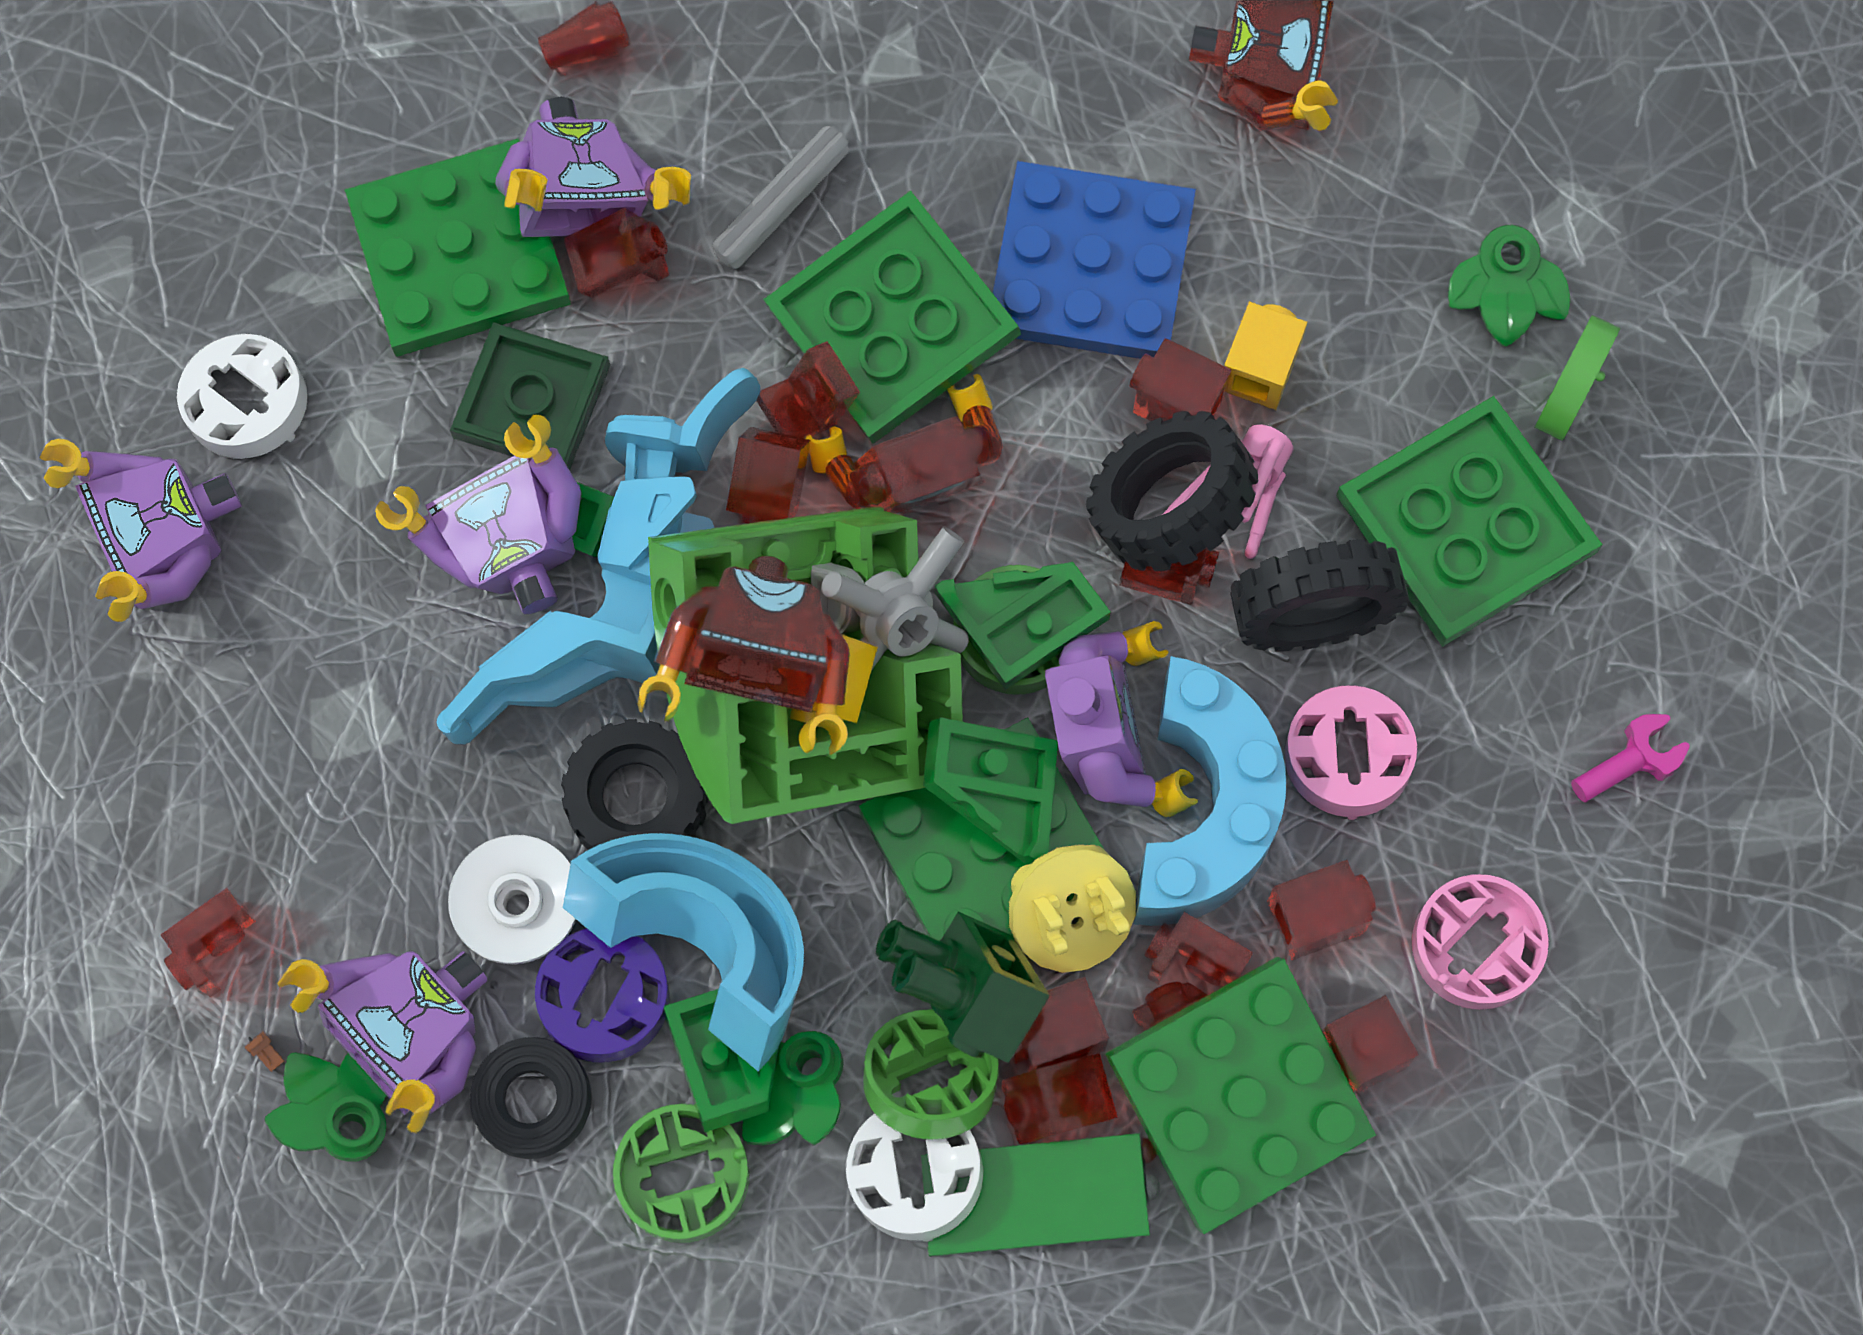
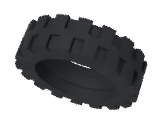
[1086,411,1258,572]
[1230,539,1409,652]

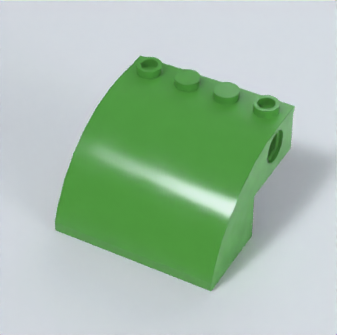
[648,506,963,824]

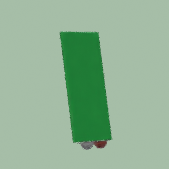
[921,1131,1161,1257]

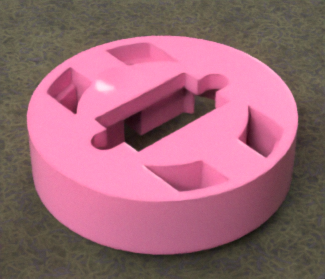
[1285,685,1417,820]
[1412,874,1549,1010]

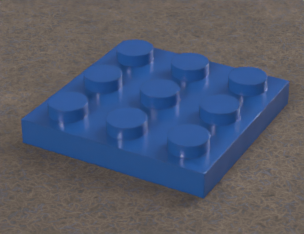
[993,161,1196,363]

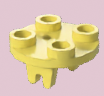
[1009,845,1136,973]

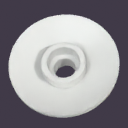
[448,835,576,964]

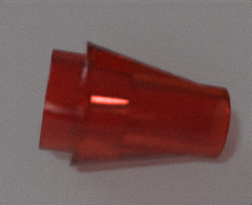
[538,0,631,71]

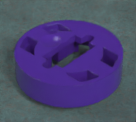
[535,929,670,1063]

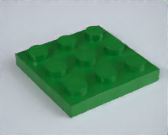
[344,138,571,357]
[763,190,1021,444]
[1336,396,1603,647]
[858,717,1104,940]
[1105,957,1376,1234]

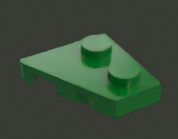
[934,562,1111,690]
[923,717,1058,865]
[664,989,779,1132]

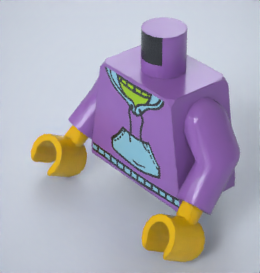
[495,96,691,237]
[375,415,581,614]
[39,439,242,622]
[1045,621,1198,818]
[277,951,488,1133]

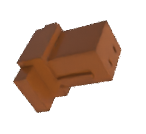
[245,1030,284,1072]

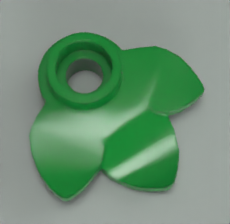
[1448,225,1570,347]
[742,1031,844,1145]
[265,1052,387,1162]

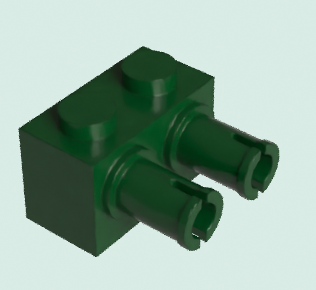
[876,911,1050,1063]

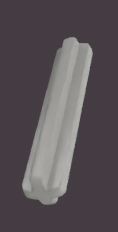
[713,125,849,269]

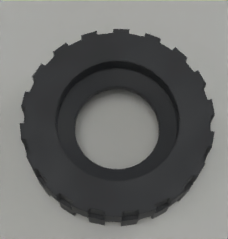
[561,719,708,850]

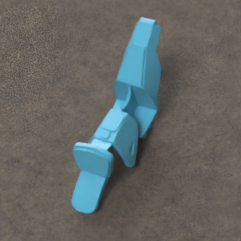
[437,368,761,744]

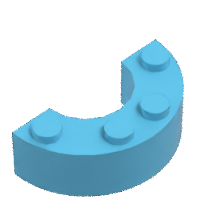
[1134,656,1286,926]
[563,833,804,1071]

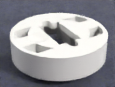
[177,334,307,459]
[846,1114,983,1242]

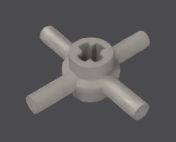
[821,527,969,671]

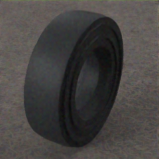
[470,1037,592,1159]

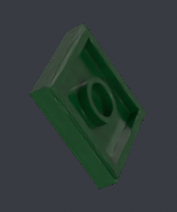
[450,322,610,470]

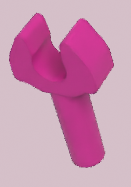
[1571,714,1690,803]

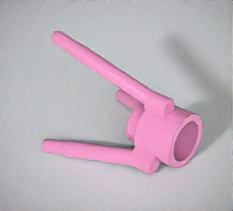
[1162,424,1294,559]

